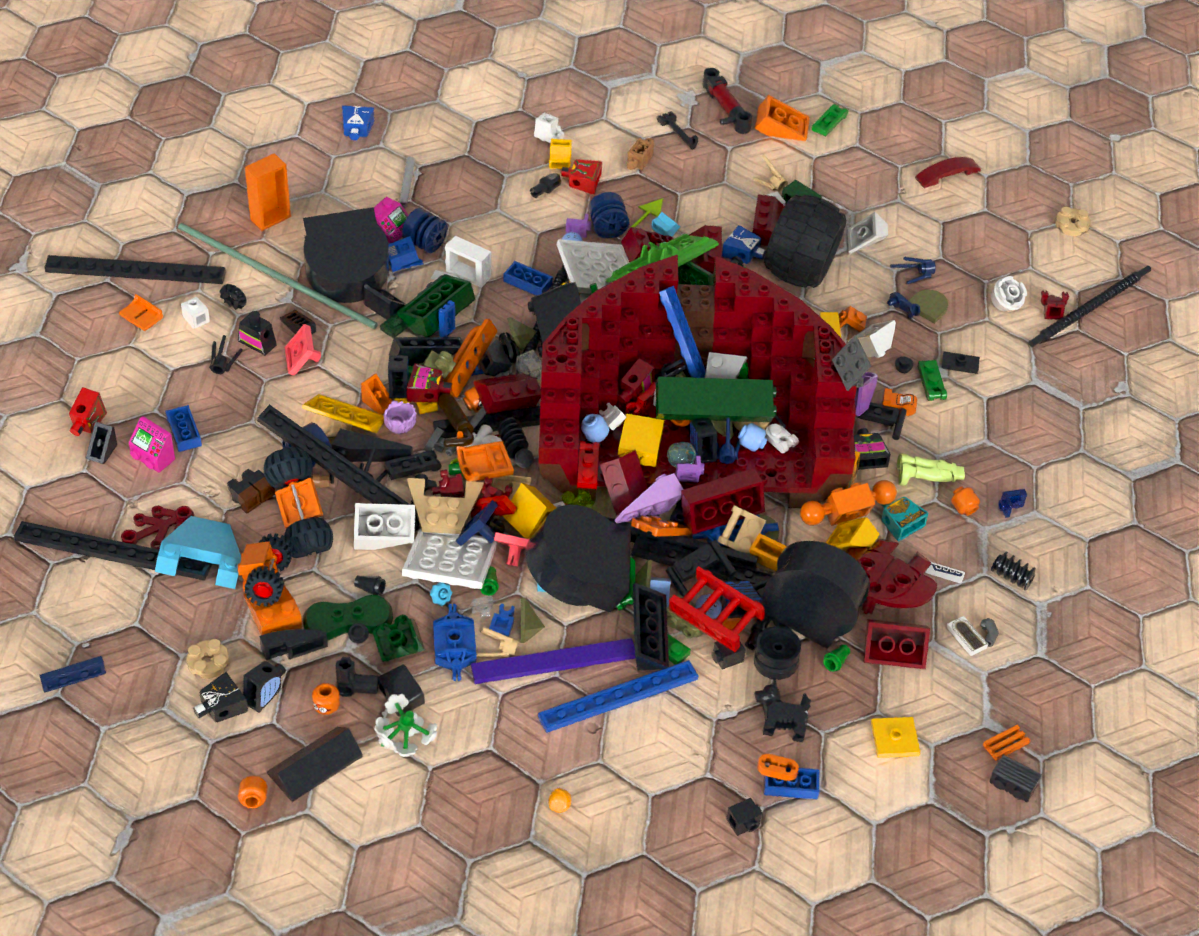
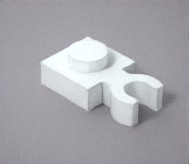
[599,403,626,430]

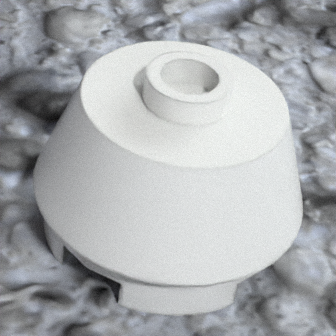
[991,276,1027,311]

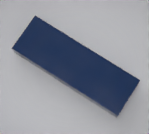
[39,656,106,693]

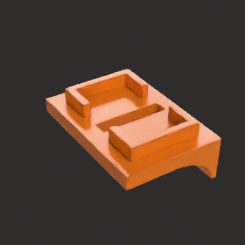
[119,294,163,331]

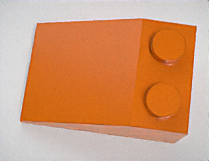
[755,95,810,141]
[244,585,302,635]

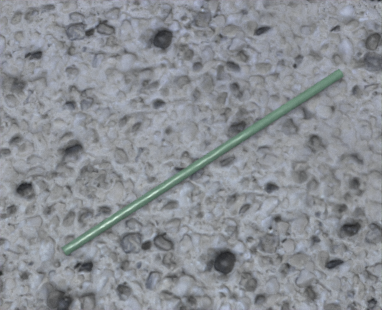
[178,223,378,329]

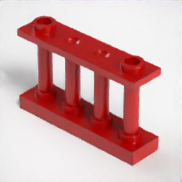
[669,566,764,652]

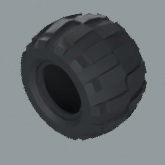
[764,195,846,288]

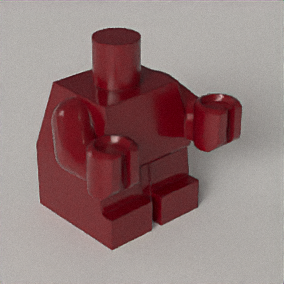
[1041,290,1069,320]
[432,469,465,498]
[482,477,513,498]

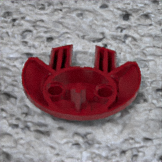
[845,539,937,614]

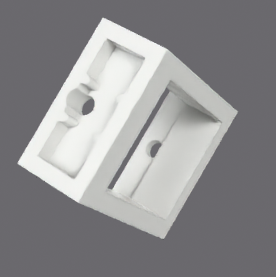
[445,236,491,288]

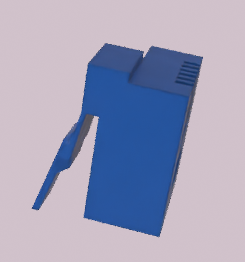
[388,236,423,272]

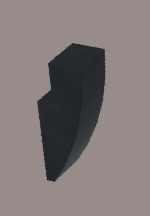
[259,629,328,661]

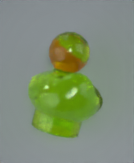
[561,490,595,508]

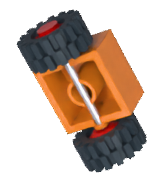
[238,533,294,606]

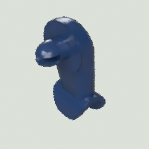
[887,292,920,319]

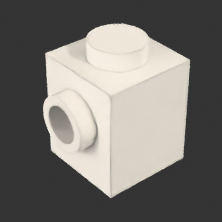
[181,297,210,329]

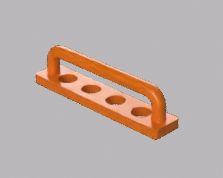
[443,319,497,398]

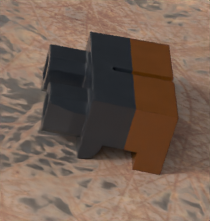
[227,469,275,514]

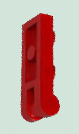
[577,441,599,489]

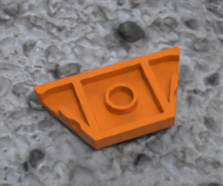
[631,515,691,537]

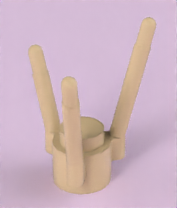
[753,155,788,191]
[476,627,519,658]

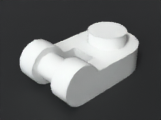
[765,424,799,453]

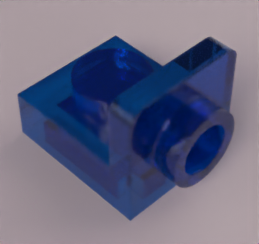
[999,489,1027,518]

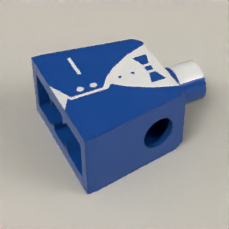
[342,106,375,140]
[722,225,766,264]

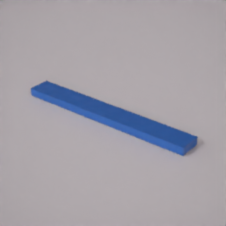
[538,660,698,733]

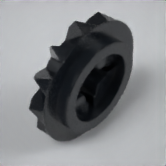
[219,284,247,310]

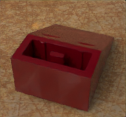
[621,227,674,263]

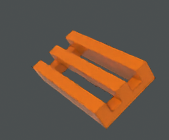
[983,724,1030,761]

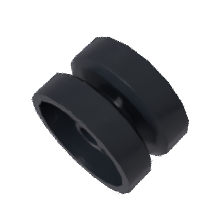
[754,626,801,680]

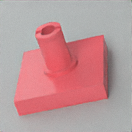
[285,324,321,376]
[494,533,529,567]

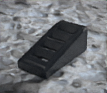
[280,310,316,334]

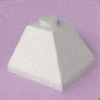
[848,212,888,254]
[848,320,896,358]

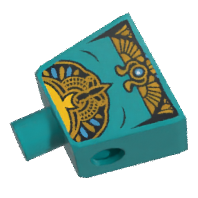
[881,497,929,542]

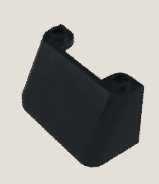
[528,282,581,358]

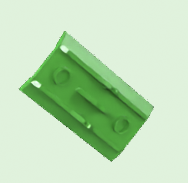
[606,234,719,283]

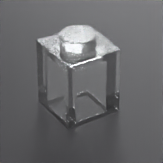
[515,350,542,380]

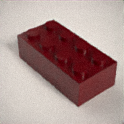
[681,468,765,534]

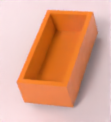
[245,153,291,231]

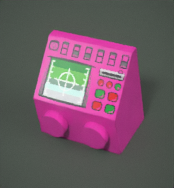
[374,196,408,243]
[129,416,175,473]

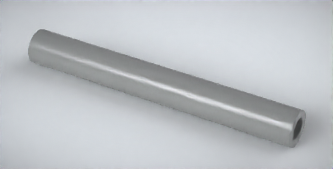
[399,157,415,208]

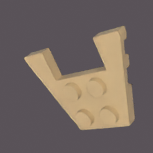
[407,478,484,534]

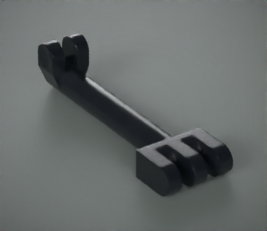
[657,111,698,149]

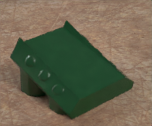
[372,615,426,662]

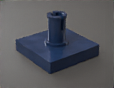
[456,500,498,546]

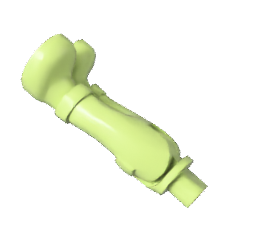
[897,453,965,486]

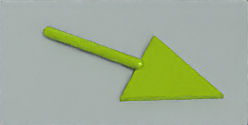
[630,198,663,228]

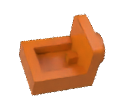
[838,306,867,332]

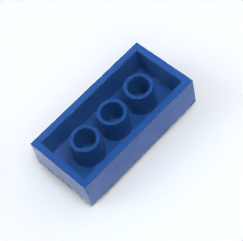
[503,261,553,295]
[165,405,202,452]
[764,765,819,799]

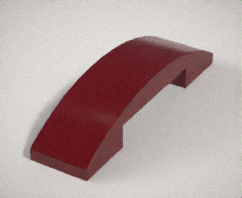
[915,157,981,188]

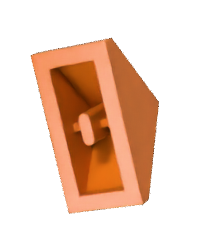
[361,373,393,415]

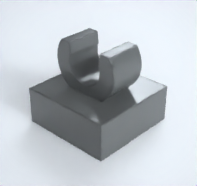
[423,427,445,453]

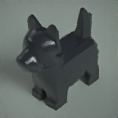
[754,678,811,743]

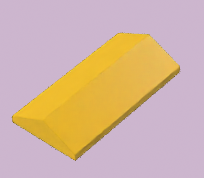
[302,394,384,434]

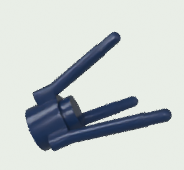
[890,257,936,284]
[717,418,740,464]

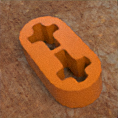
[757,754,799,781]

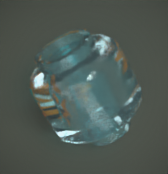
[667,442,696,468]

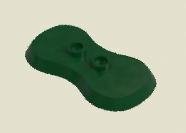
[303,595,393,640]

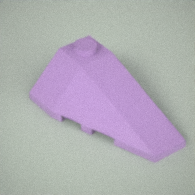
[615,474,684,523]

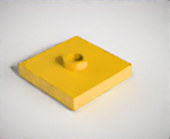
[871,717,920,758]

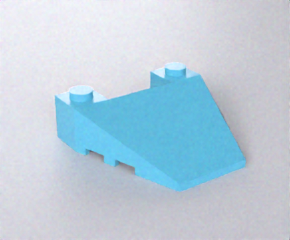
[155,516,241,589]

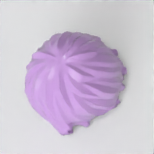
[384,400,417,434]

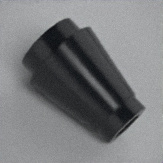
[354,575,386,595]

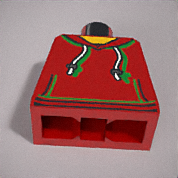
[561,159,602,195]
[69,387,107,436]

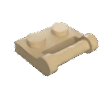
[717,505,766,554]

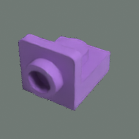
[566,214,592,238]
[675,456,704,482]

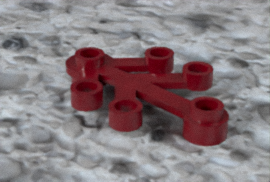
[121,506,194,550]

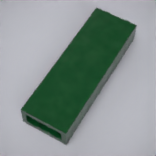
[656,377,777,422]

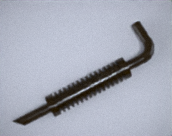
[438,393,474,447]

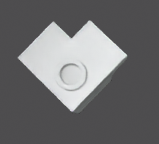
[534,113,564,143]

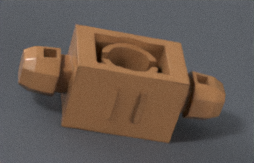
[627,137,654,170]

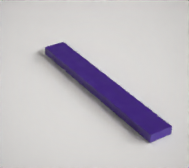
[471,638,635,684]

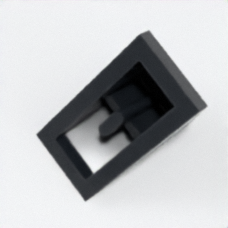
[86,422,117,464]

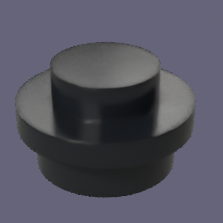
[895,356,914,373]
[514,449,534,468]
[348,623,369,644]

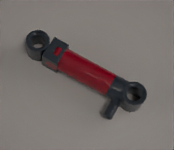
[703,67,752,134]

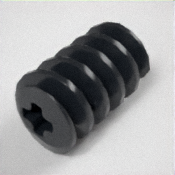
[496,417,529,459]
[991,551,1036,591]

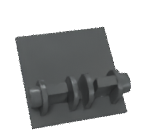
[832,335,871,391]

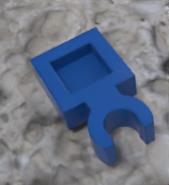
[489,604,515,637]

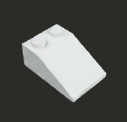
[354,503,415,550]

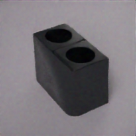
[378,664,425,717]

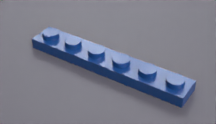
[659,286,706,378]

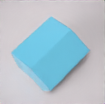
[651,212,680,236]

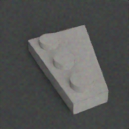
[705,352,747,379]

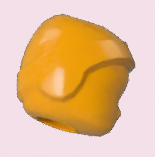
[548,788,571,813]

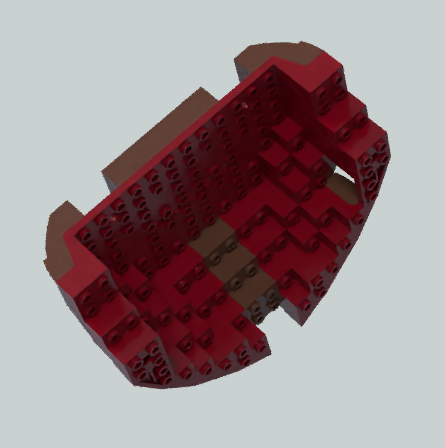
[538,255,857,509]

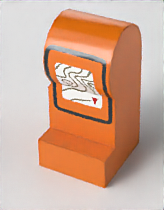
[882,388,917,416]

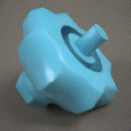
[430,582,453,607]

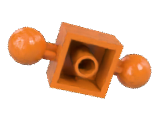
[800,480,897,526]

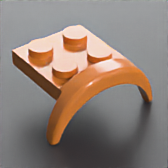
[456,431,514,482]

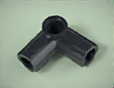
[336,657,379,697]

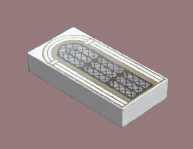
[947,616,988,656]

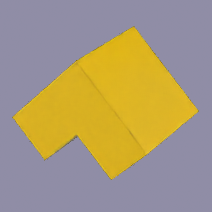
[549,139,572,169]

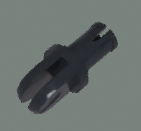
[530,173,561,198]
[499,332,520,364]
[655,359,687,379]

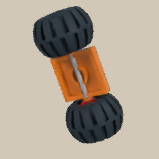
[263,447,333,558]

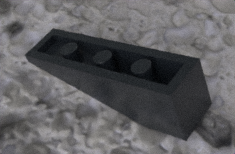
[389,337,463,366]
[332,428,413,462]

